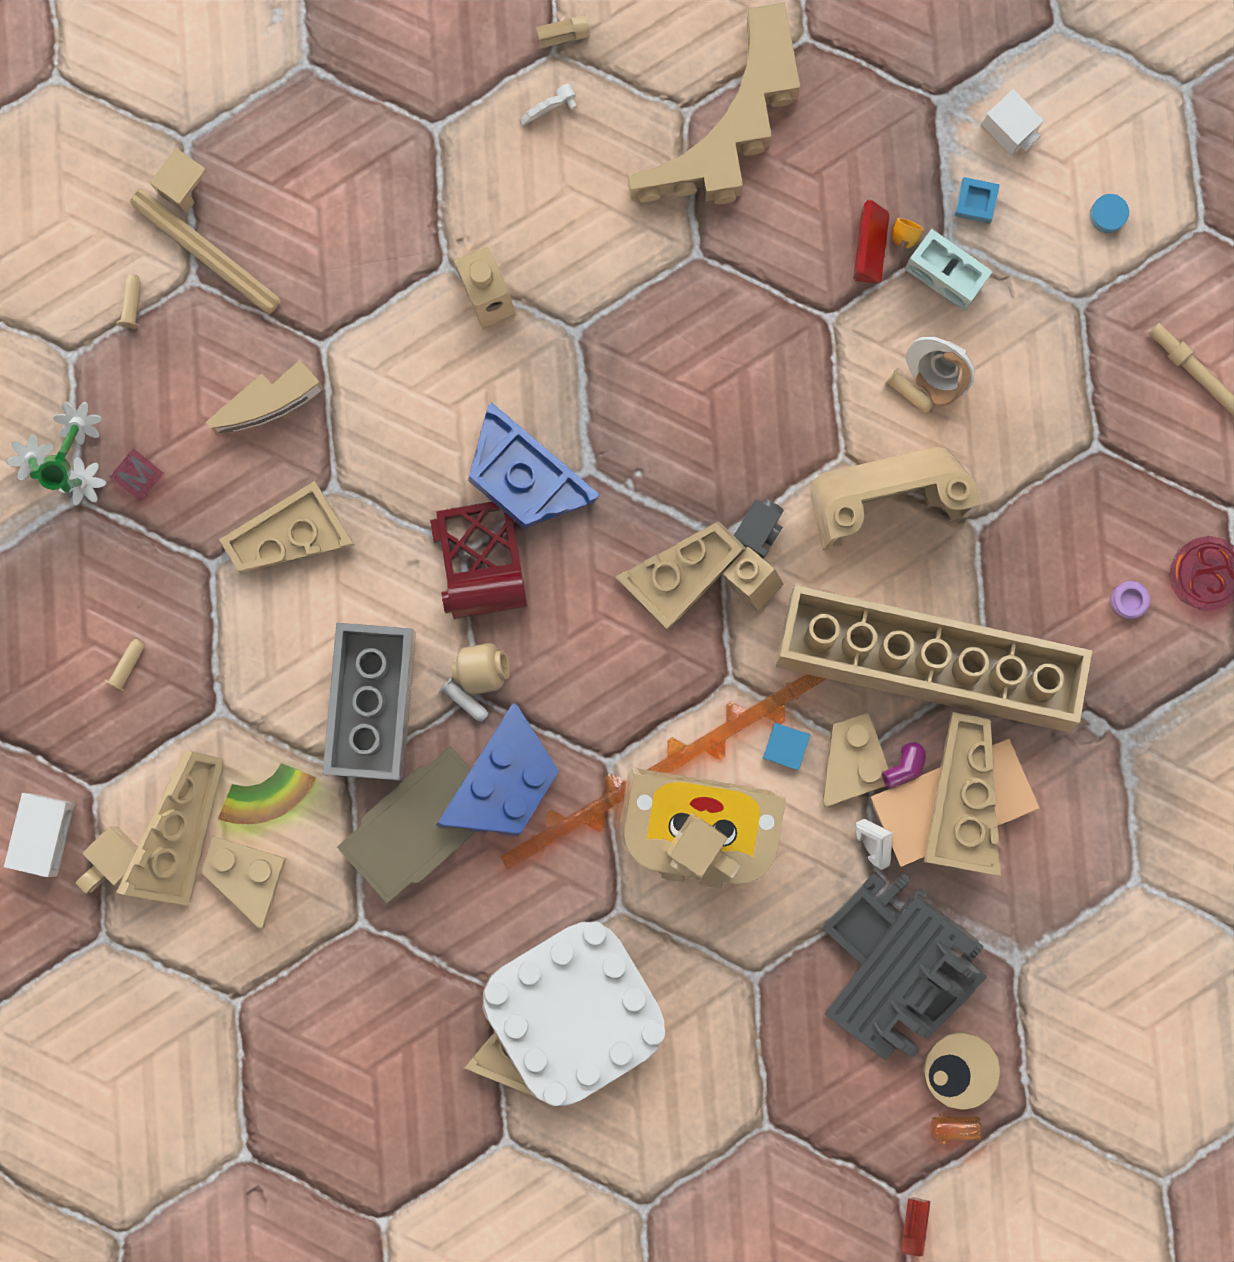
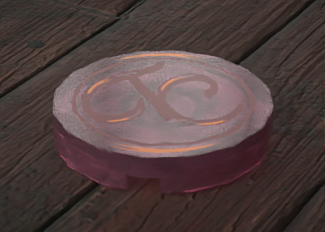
[1169,536,1234,611]

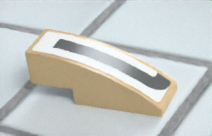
[205,360,324,434]

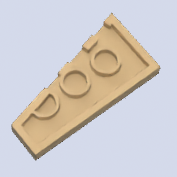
[924,712,1001,876]

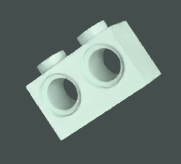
[905,229,993,311]

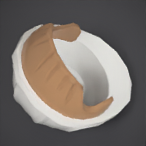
[906,337,974,406]

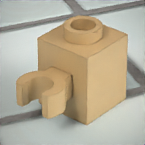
[723,547,784,611]
[666,813,741,879]
[76,826,138,894]

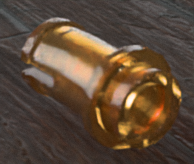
[931,1113,981,1144]

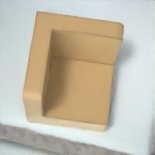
[149,148,206,214]

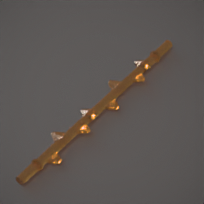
[501,674,826,869]

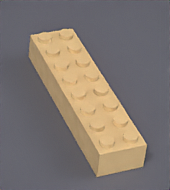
[775,585,1092,733]

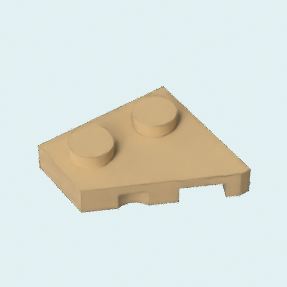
[822,712,889,807]
[201,836,286,928]

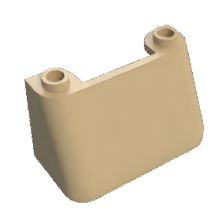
[810,447,981,550]

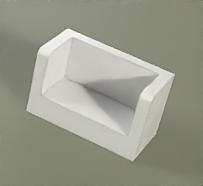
[4,793,75,877]

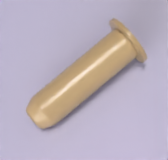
[116,275,141,329]
[884,368,934,412]
[104,639,144,692]

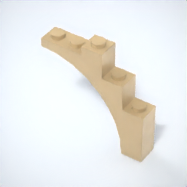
[628,2,800,204]

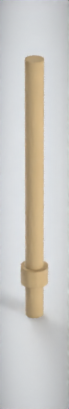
[1148,323,1234,416]

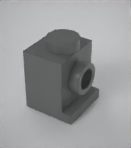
[734,499,784,559]

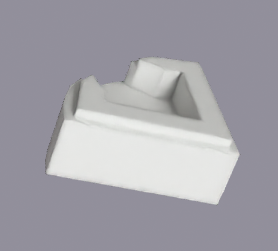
[856,819,893,870]

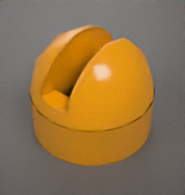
[891,218,924,249]

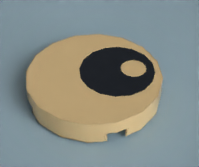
[923,1032,1000,1110]

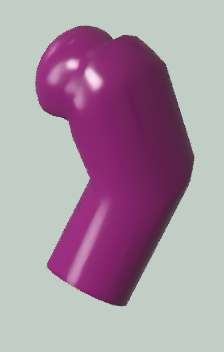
[882,742,926,789]

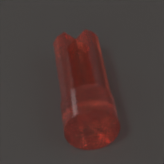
[901,1197,931,1256]

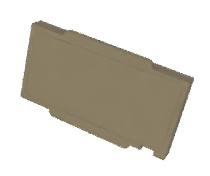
[337,746,476,904]

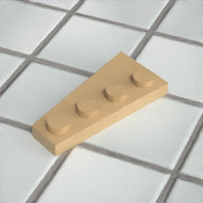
[116,750,223,906]

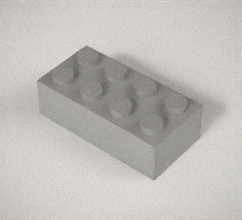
[323,623,416,781]

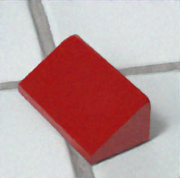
[853,200,889,284]

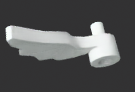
[520,84,577,125]

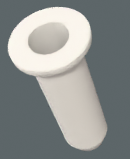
[439,676,488,722]

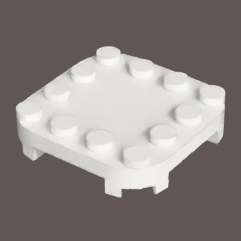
[482,922,665,1106]

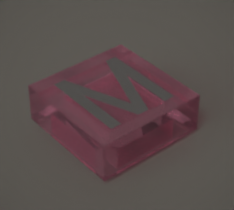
[109,448,164,501]

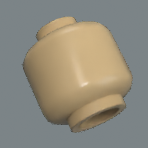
[452,643,510,695]

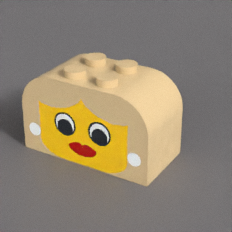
[620,767,786,888]

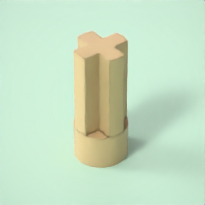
[536,15,590,49]

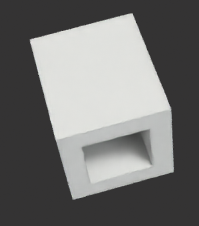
[981,89,1044,156]

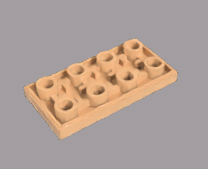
[869,739,1039,867]

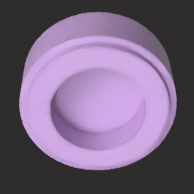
[1110,581,1150,620]

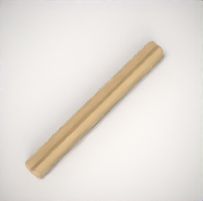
[130,189,280,314]

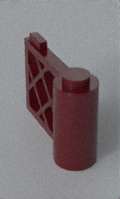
[430,502,528,619]

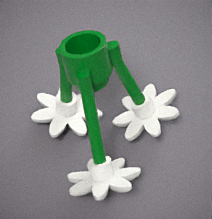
[6,402,106,505]

